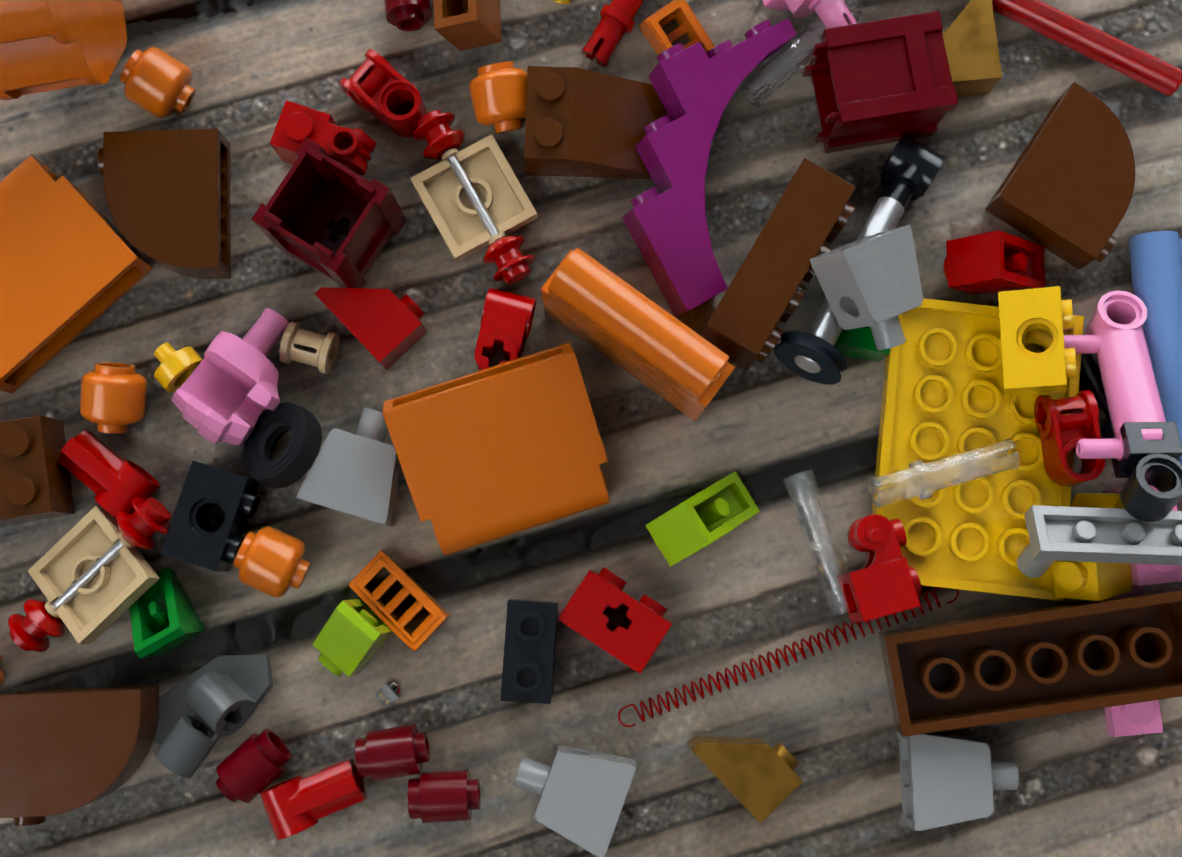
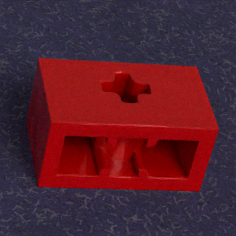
[557,567,672,674]

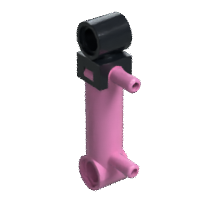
[1064,290,1182,522]

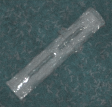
[739,0,862,108]
[868,439,1019,508]
[783,469,850,616]

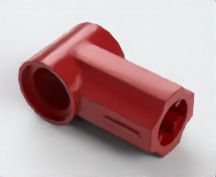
[58,430,161,518]
[260,758,367,840]

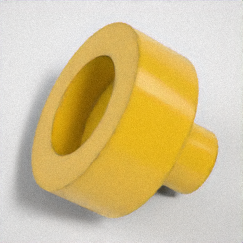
[154,342,203,393]

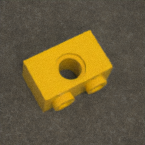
[998,286,1077,395]

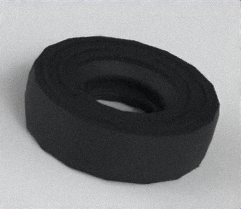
[242,402,322,489]

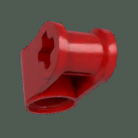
[338,49,427,137]
[475,288,536,371]
[1034,390,1106,487]

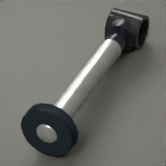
[774,134,945,385]

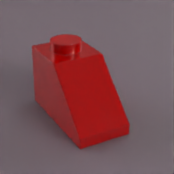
[943,230,1046,294]
[314,287,428,370]

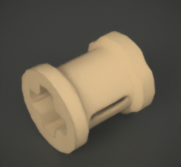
[279,322,339,375]

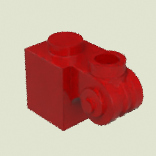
[269,100,376,175]
[837,514,921,623]

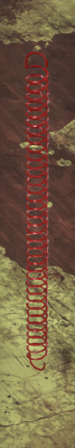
[618,587,959,727]

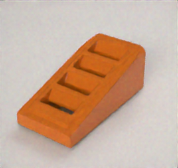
[638,0,715,55]
[348,550,451,652]

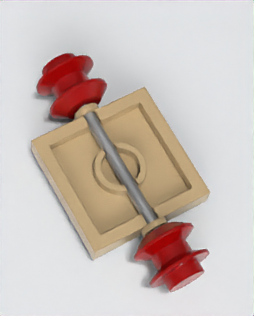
[410,110,538,285]
[8,497,171,652]

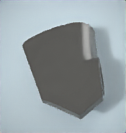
[153,654,273,778]

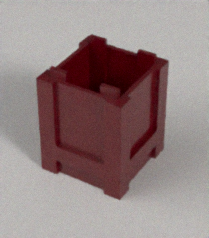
[802,11,958,153]
[251,137,407,288]

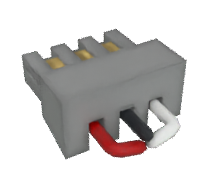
[375,682,400,708]

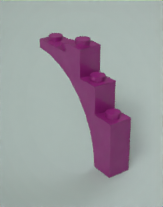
[622,18,797,317]

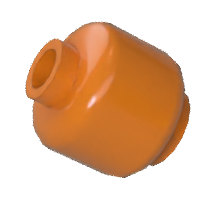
[120,47,196,118]
[469,61,527,134]
[80,362,147,434]
[233,526,311,598]

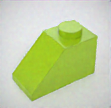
[645,471,760,567]
[312,598,393,677]

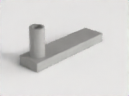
[1017,505,1182,578]

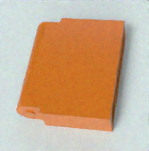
[0,154,153,394]
[541,247,735,422]
[382,342,610,556]

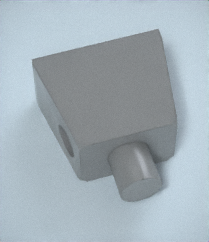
[809,224,923,350]
[296,408,402,526]
[898,732,1019,831]
[513,745,637,857]

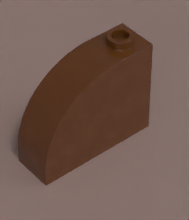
[985,82,1135,270]
[97,128,231,279]
[0,685,159,826]

